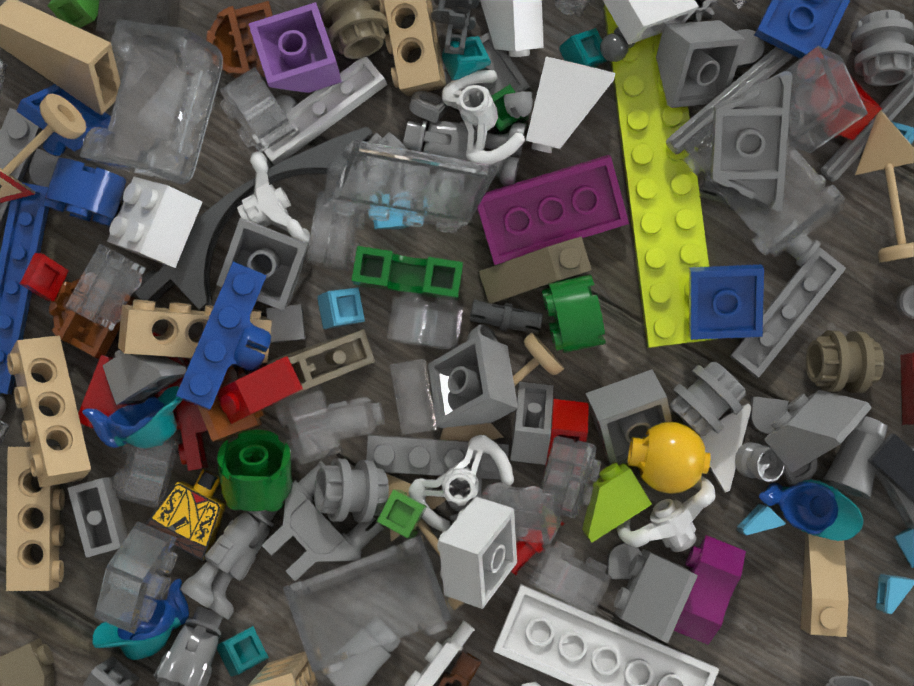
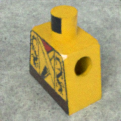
[142,469,226,561]

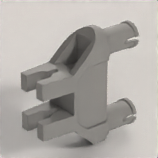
[262,461,384,581]

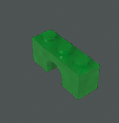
[351,246,463,301]

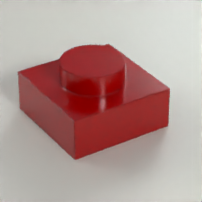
[20,253,69,301]

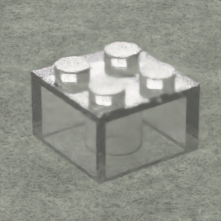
[785,46,868,153]
[94,521,178,634]

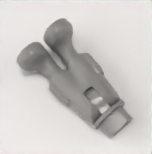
[403,120,526,186]
[180,510,278,620]
[154,607,223,686]

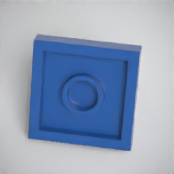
[17,84,117,156]
[689,264,764,340]

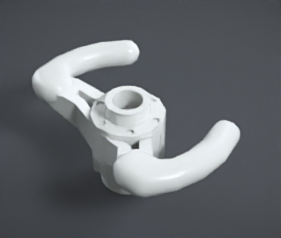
[442,70,525,166]
[237,151,311,244]
[408,435,514,532]
[616,476,716,552]

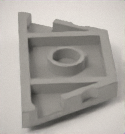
[710,71,792,211]

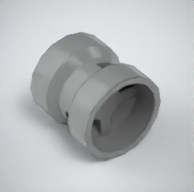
[735,442,785,482]

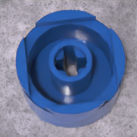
[43,157,126,227]

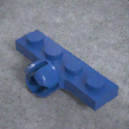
[176,261,271,410]

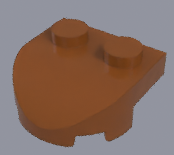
[206,1,273,80]
[49,275,136,359]

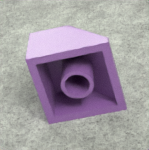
[249,2,342,93]

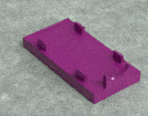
[474,155,629,265]

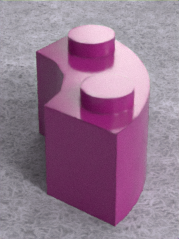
[674,535,746,645]

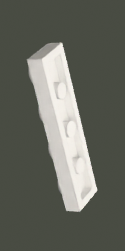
[253,57,388,165]

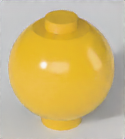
[627,422,711,494]

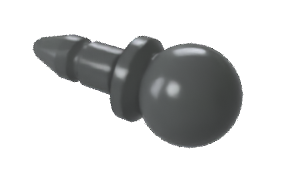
[600,27,635,62]

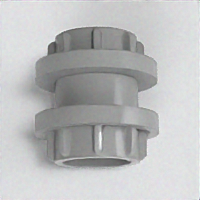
[851,10,914,86]
[670,361,746,437]
[314,458,389,523]

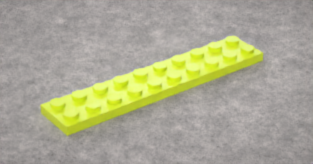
[604,5,717,348]

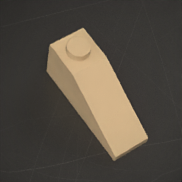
[801,533,849,637]

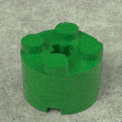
[542,275,606,353]
[217,429,293,512]

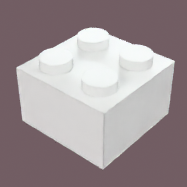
[107,177,202,268]
[437,496,517,609]

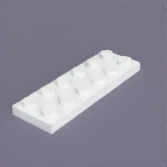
[493,584,719,686]

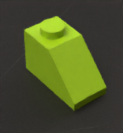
[582,463,652,543]

